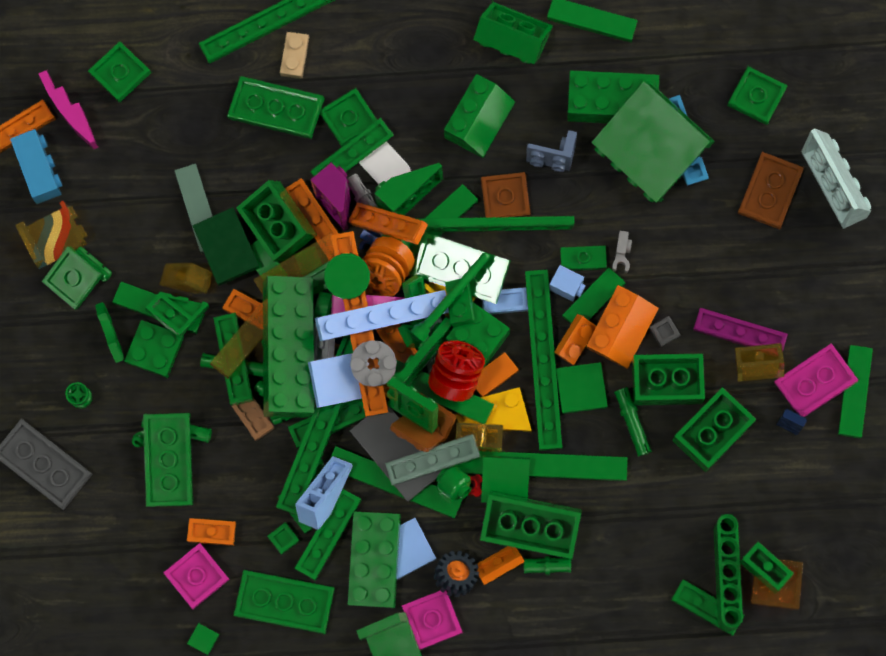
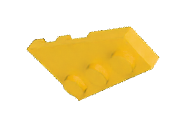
[455,387,532,432]

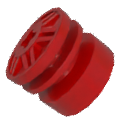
[428,341,485,401]

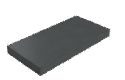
[350,406,442,502]
[0,419,93,510]

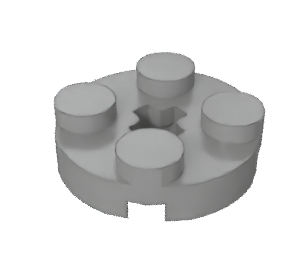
[350,340,397,387]

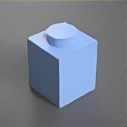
[549,265,586,302]

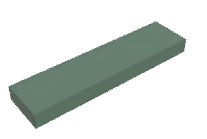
[174,164,213,254]
[385,434,481,486]

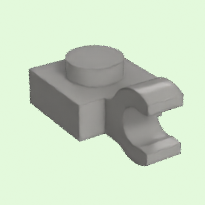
[612,231,632,273]

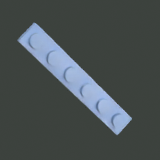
[315,290,449,341]

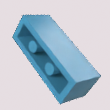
[10,129,63,204]

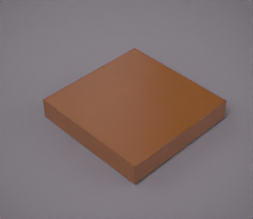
[481,172,531,217]

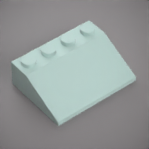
[801,129,871,229]

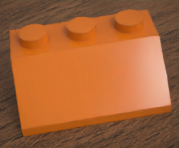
[587,285,659,369]

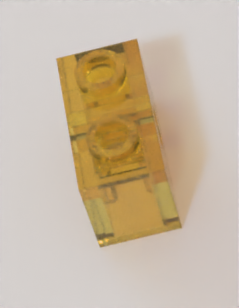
[456,422,503,452]

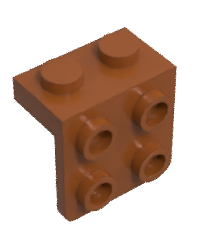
[390,392,457,452]

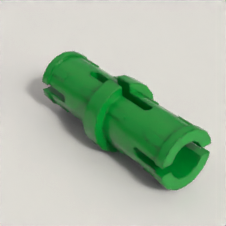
[523,556,571,575]

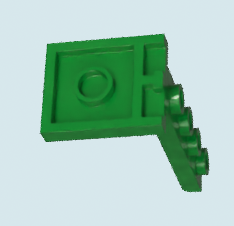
[387,317,451,434]

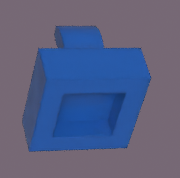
[359,229,381,250]

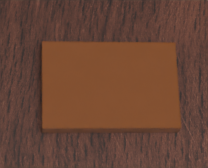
[738,152,804,230]

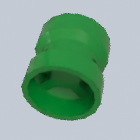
[65,382,92,409]

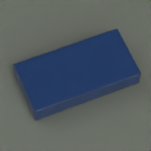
[776,409,807,435]

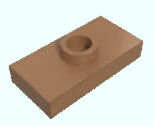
[232,397,275,441]

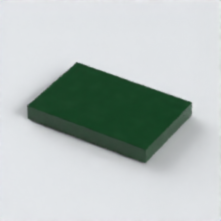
[192,207,260,286]

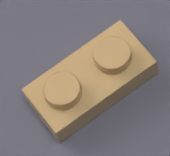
[280,32,309,79]

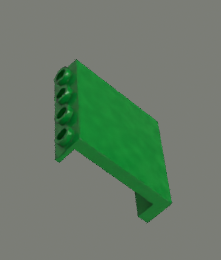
[591,81,715,203]

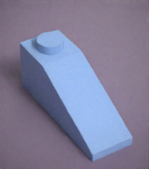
[295,456,353,530]

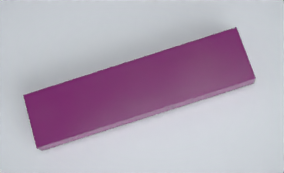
[693,308,788,357]

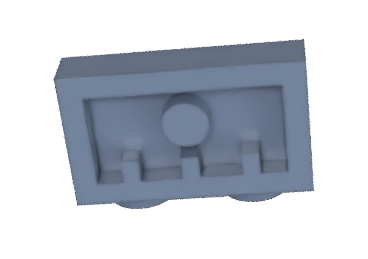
[526,130,577,172]

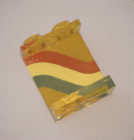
[15,201,87,269]

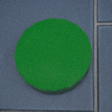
[324,253,370,299]

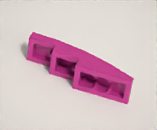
[39,70,98,149]

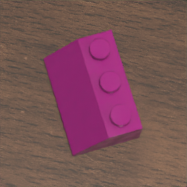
[311,162,351,231]

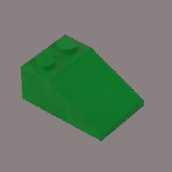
[374,163,443,216]

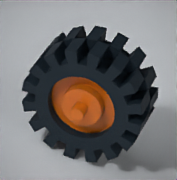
[434,551,479,597]

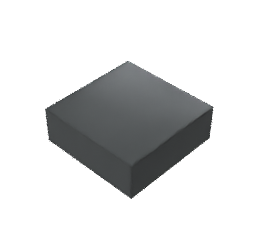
[649,316,681,347]

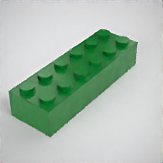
[263,276,314,418]

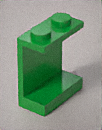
[357,612,422,656]

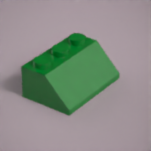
[473,2,553,64]
[444,74,515,158]

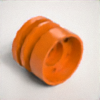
[362,236,415,297]

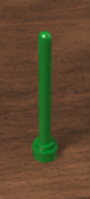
[410,252,490,343]

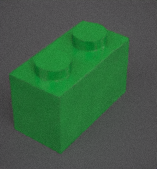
[740,542,794,594]

